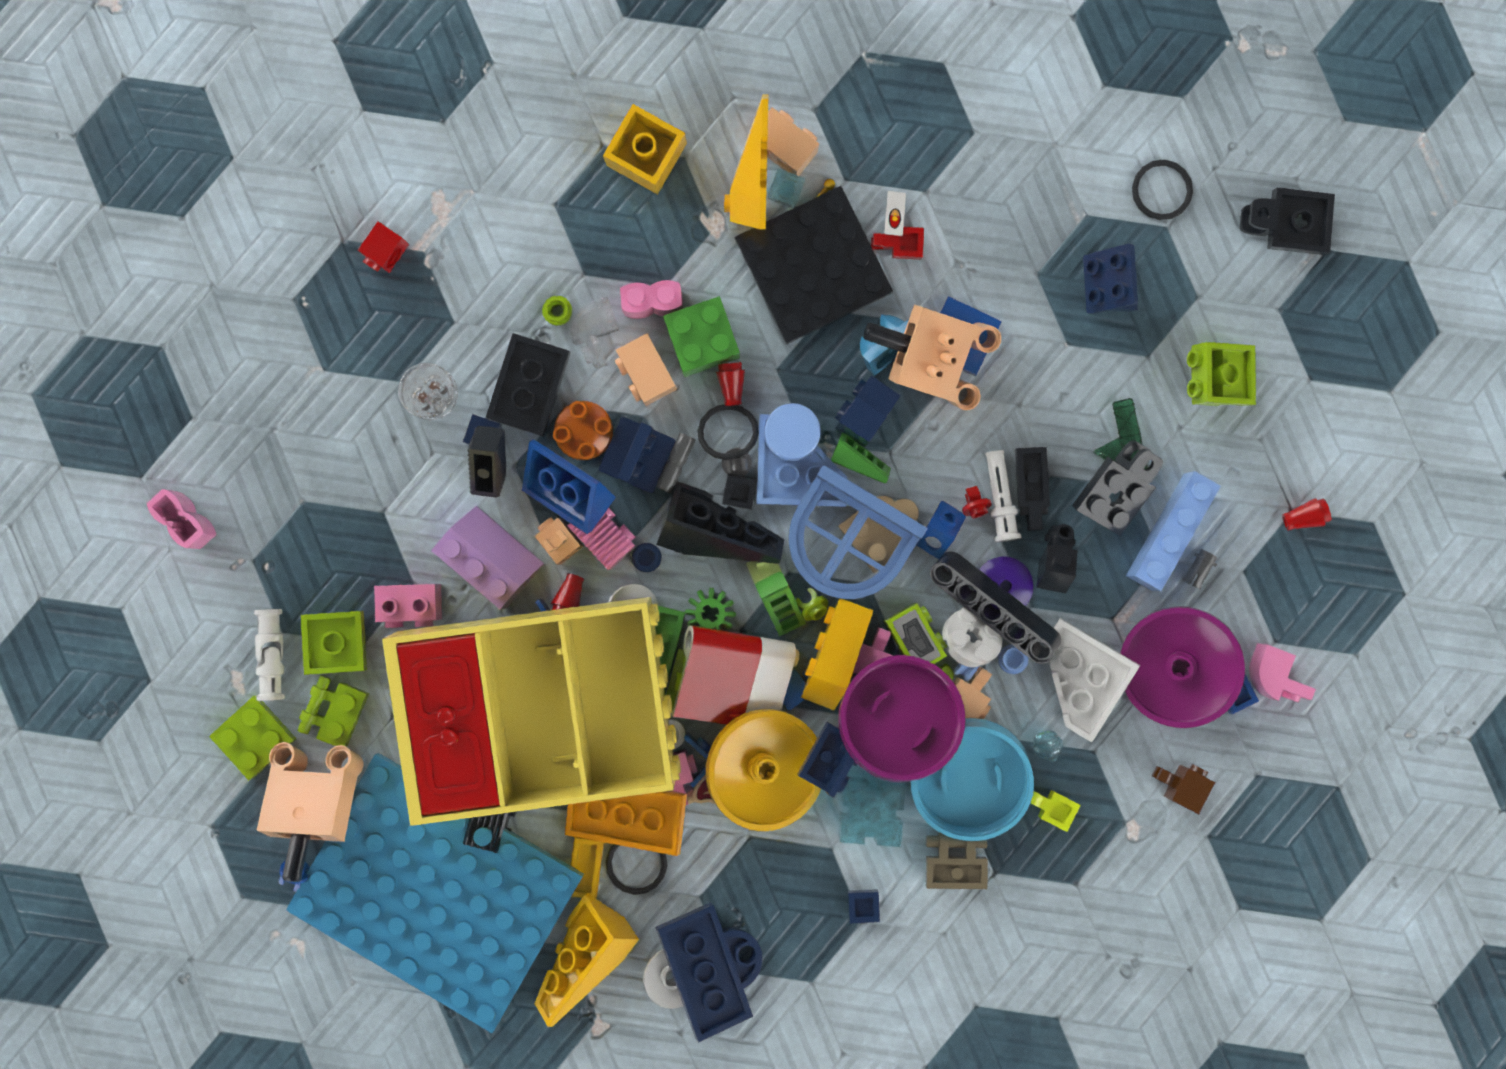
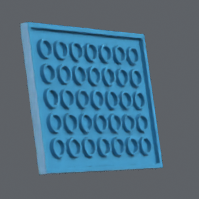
[286,753,584,1033]

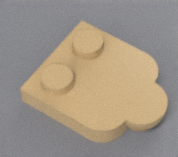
[838,496,919,573]

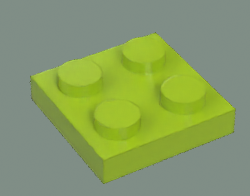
[301,611,367,675]
[209,695,297,781]

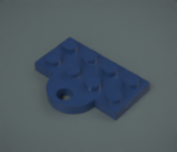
[655,902,762,1043]

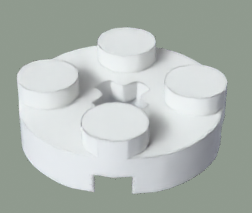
[942,607,1002,667]

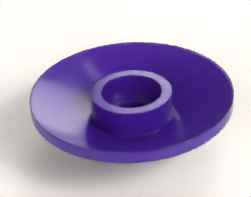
[974,556,1033,610]

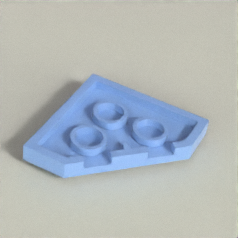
[757,414,847,507]

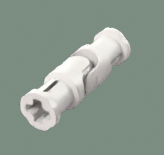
[254,609,285,701]

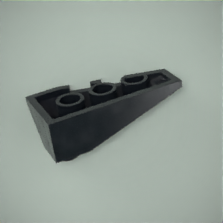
[656,481,785,564]

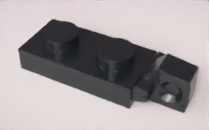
[1015,447,1050,531]

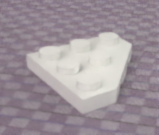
[1044,618,1140,742]

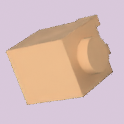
[535,517,584,565]
[954,667,992,719]

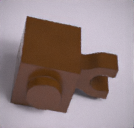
[1152,764,1216,815]

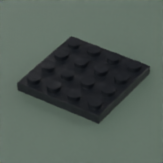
[735,186,893,345]

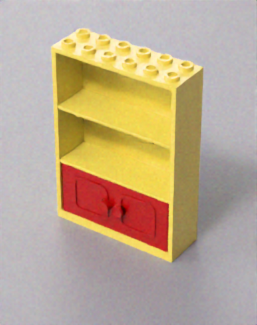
[382,597,681,826]

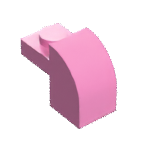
[1249,643,1316,703]

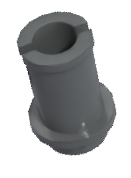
[1183,549,1217,589]

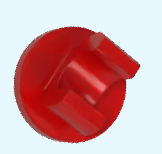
[962,486,992,519]

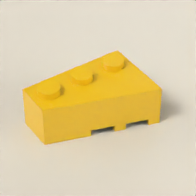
[801,598,873,710]

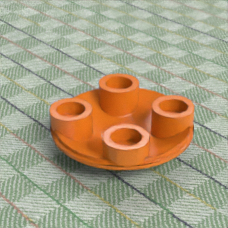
[553,401,613,460]

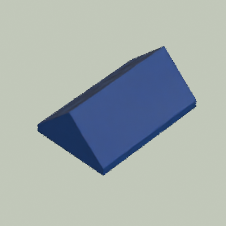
[522,439,616,534]

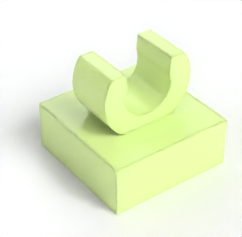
[746,561,782,584]

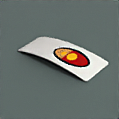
[884,191,906,236]

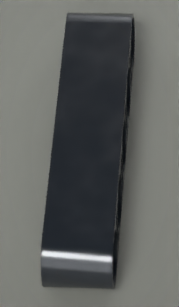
[930,551,1061,664]

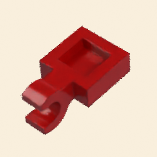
[871,227,924,260]

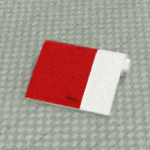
[672,625,799,725]

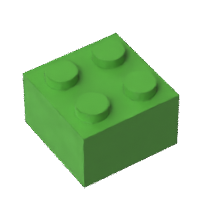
[663,296,740,378]

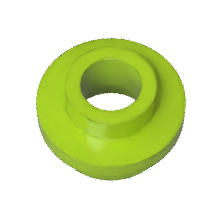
[542,296,572,326]

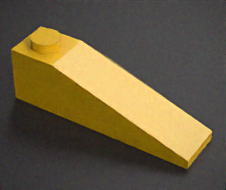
[534,894,639,1027]

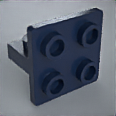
[1083,243,1138,314]
[599,417,676,493]
[797,721,858,798]

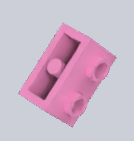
[374,584,442,628]

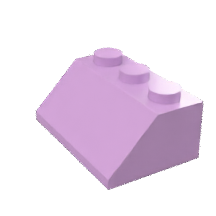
[431,506,544,610]

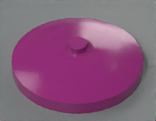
[1120,606,1245,728]

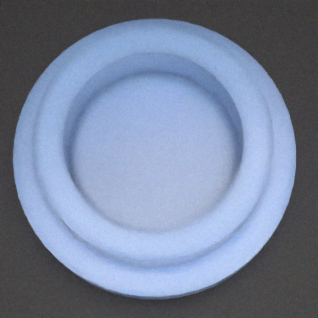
[998,644,1028,674]

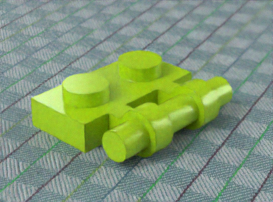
[297,675,370,747]

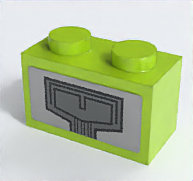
[883,603,947,664]

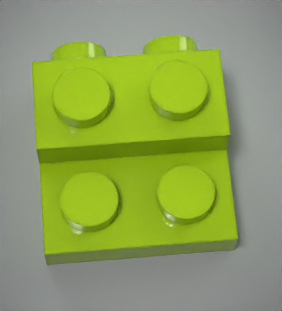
[1187,342,1256,406]

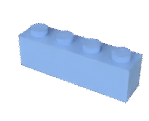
[1126,471,1221,591]

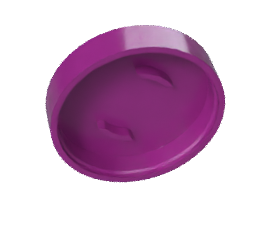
[838,655,966,782]

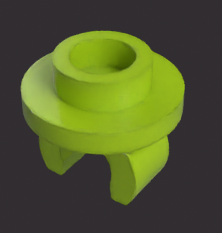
[796,588,829,621]

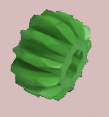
[685,588,736,631]

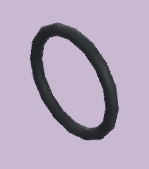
[1132,159,1193,220]
[697,404,759,460]
[606,844,668,895]

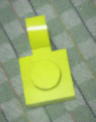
[1031,790,1081,832]

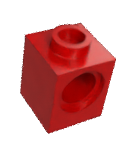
[357,221,409,273]

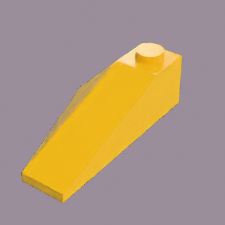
[724,94,769,229]

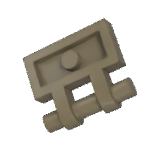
[926,833,988,889]

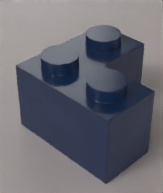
[835,376,901,448]

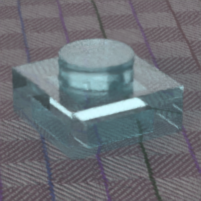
[768,168,806,208]

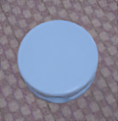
[764,403,821,461]

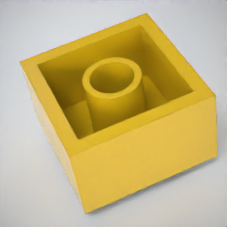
[603,104,687,195]

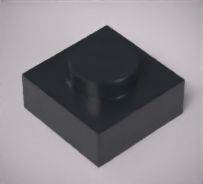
[722,473,757,510]

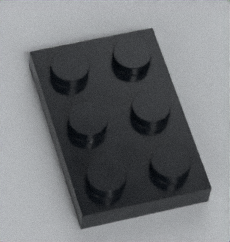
[485,333,571,437]

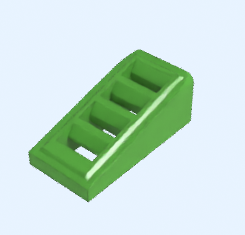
[831,432,891,484]
[755,572,806,636]

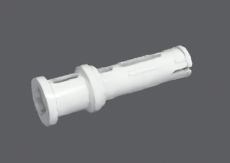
[985,450,1022,542]

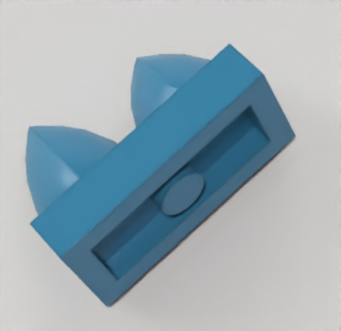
[860,314,909,376]

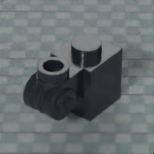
[1036,524,1078,594]

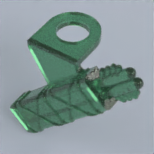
[1093,398,1148,469]

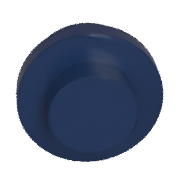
[632,543,662,573]

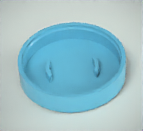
[911,718,1034,841]

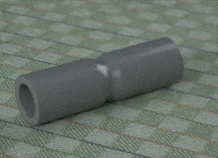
[656,433,696,494]

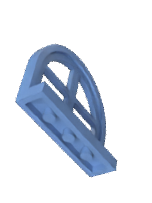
[788,465,928,599]

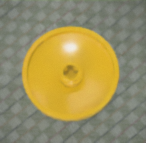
[706,709,821,831]

